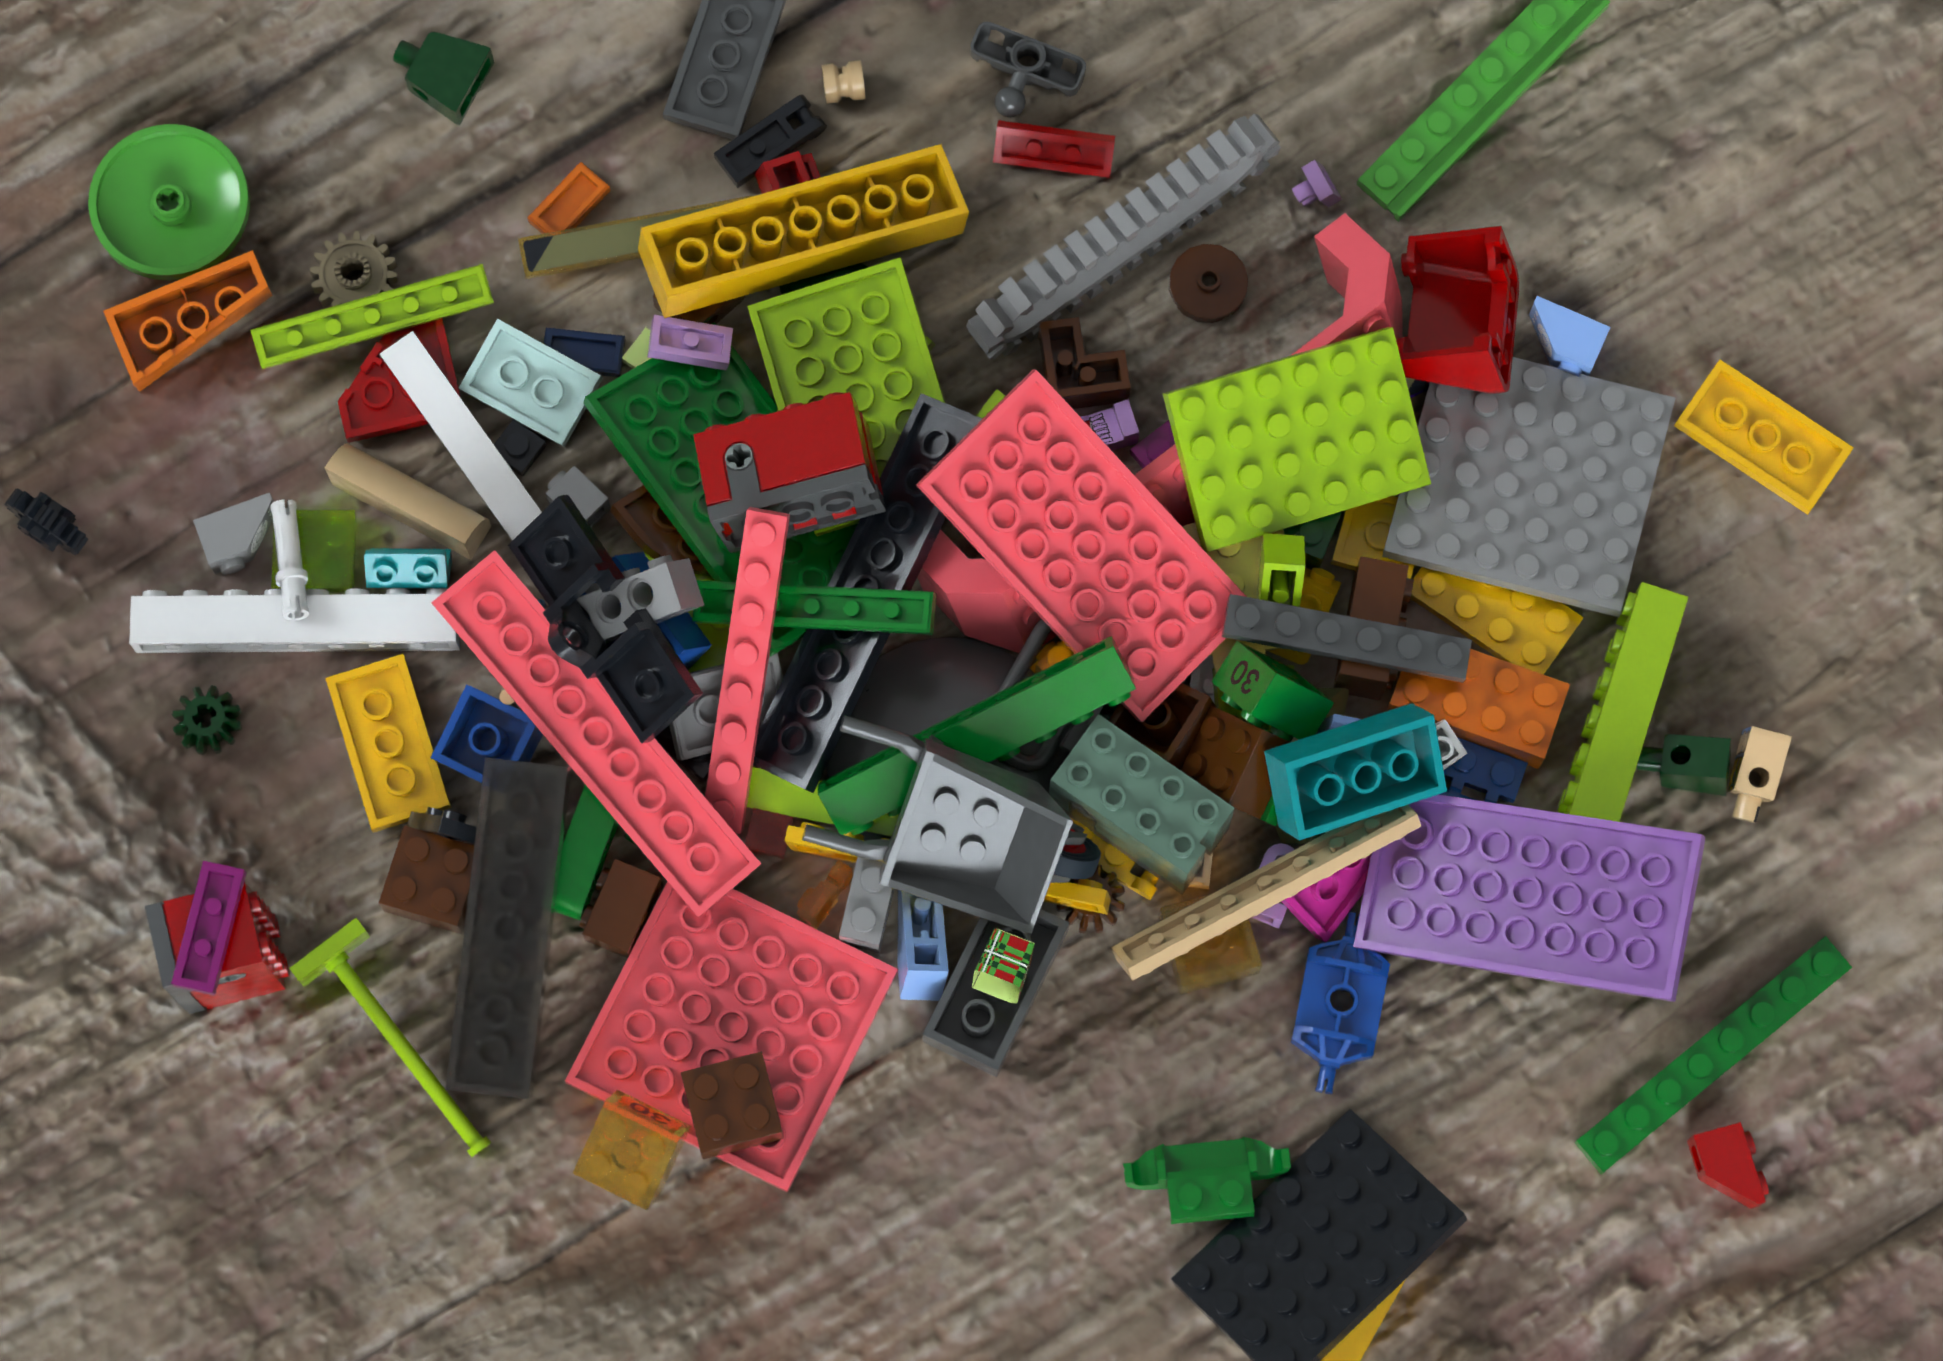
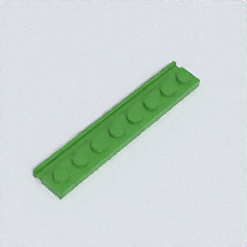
[1356,0,1610,222]

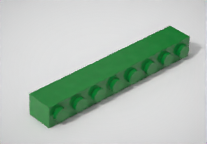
[818,636,1136,835]

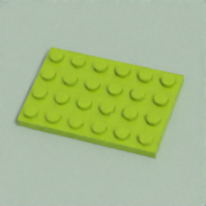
[747,257,945,536]
[1162,327,1431,552]

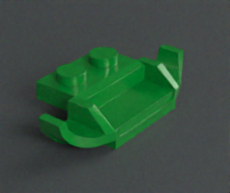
[1123,1137,1291,1224]

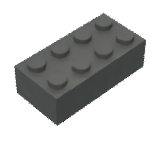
[923,909,1070,1077]

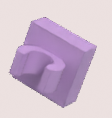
[1292,160,1342,207]

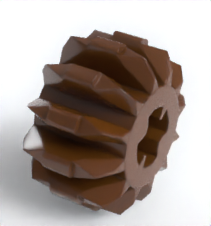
[1056,864,1125,934]

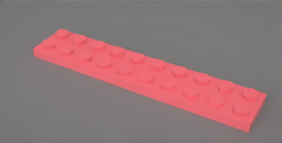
[431,550,761,918]

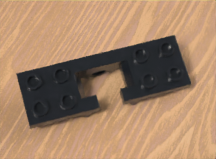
[508,495,703,744]

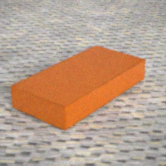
[527,162,611,237]

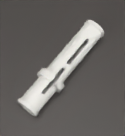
[270,499,309,620]

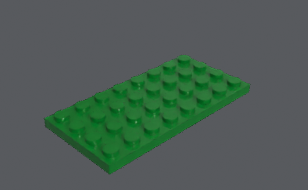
[583,322,857,657]

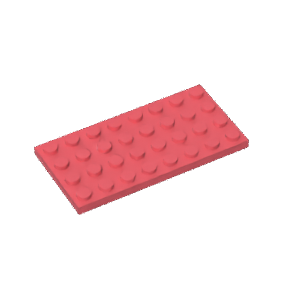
[916,370,1247,722]

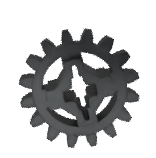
[4,488,89,555]

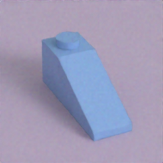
[897,890,949,1001]

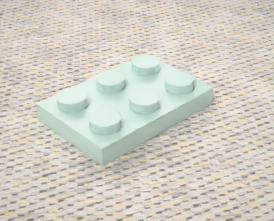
[459,319,603,447]

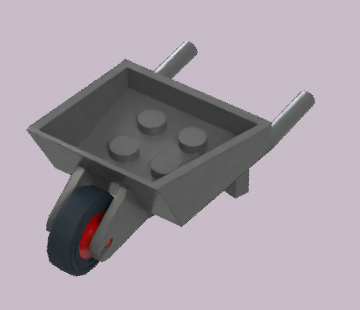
[802,715,1101,934]

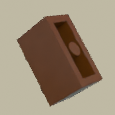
[579,859,663,958]

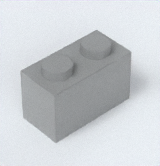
[839,857,895,953]

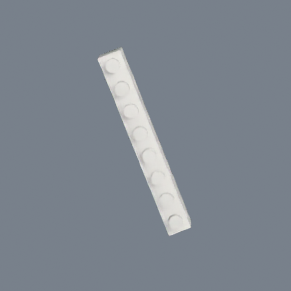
[129,588,460,653]

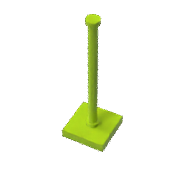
[289,918,492,1158]

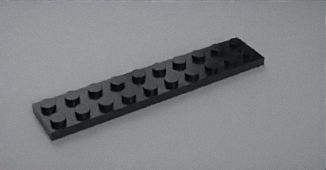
[753,393,983,793]

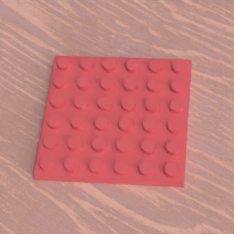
[565,881,898,1193]

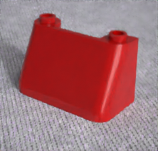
[1397,226,1519,394]

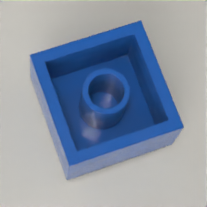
[431,684,543,797]

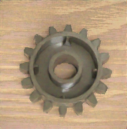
[310,231,399,307]

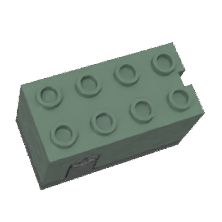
[1049,714,1235,895]

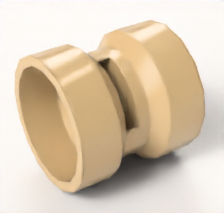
[821,60,865,104]

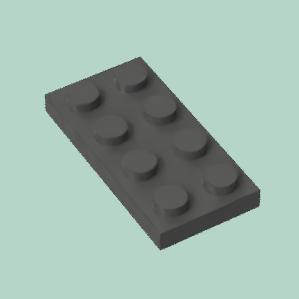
[663,0,786,140]

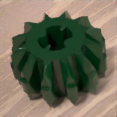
[172,685,242,755]

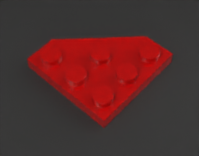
[337,318,461,443]

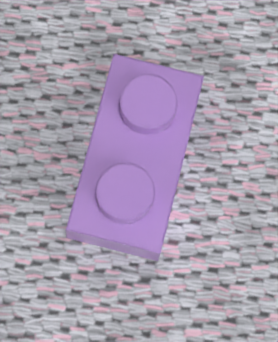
[647,315,733,370]

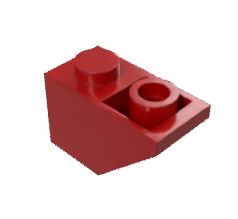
[1687,1122,1769,1209]

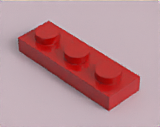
[993,120,1116,178]

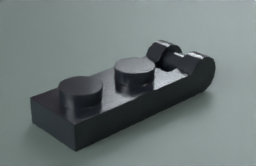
[714,95,827,189]

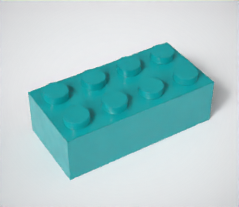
[1264,703,1447,841]

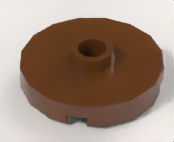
[1169,244,1248,323]

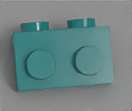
[364,548,452,588]

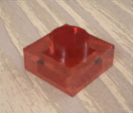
[745,808,794,859]

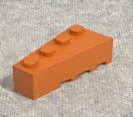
[103,250,273,392]

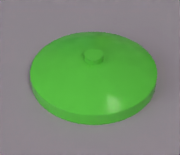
[88,124,250,280]

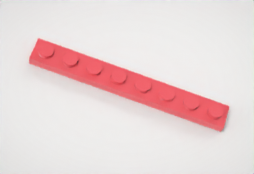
[705,507,790,834]

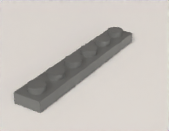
[1222,594,1472,683]

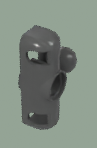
[970,22,1086,118]

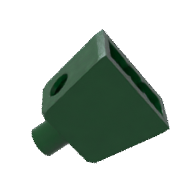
[393,31,494,125]
[1637,734,1731,796]

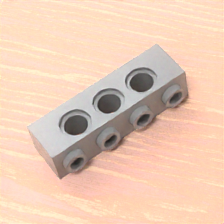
[577,555,704,644]

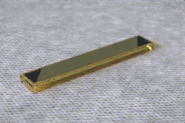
[518,195,752,279]

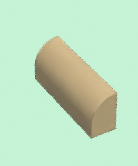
[325,443,491,560]

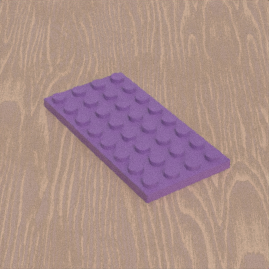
[1353,794,1706,1002]

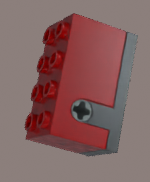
[693,392,886,553]
[145,882,290,1014]

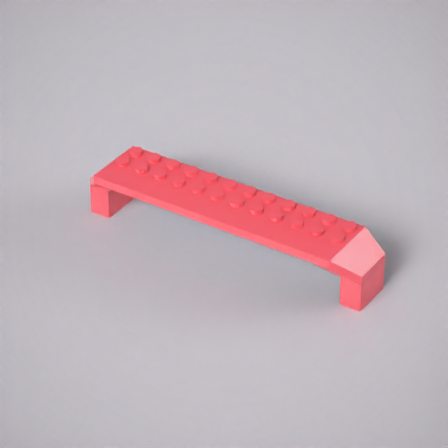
[917,213,1403,653]

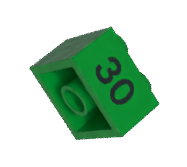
[1211,640,1334,742]

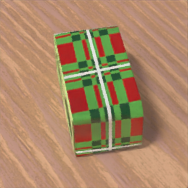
[972,928,1035,1004]

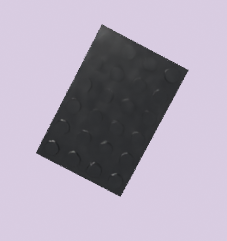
[1171,1109,1467,1361]

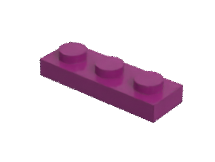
[171,861,247,996]

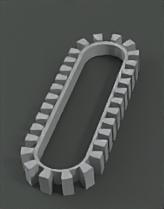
[966,114,1281,359]

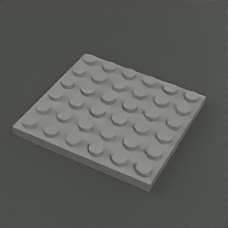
[1382,357,1675,617]

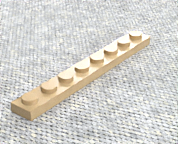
[1111,805,1421,981]

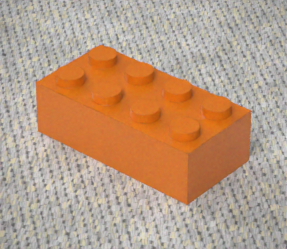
[1386,649,1570,769]

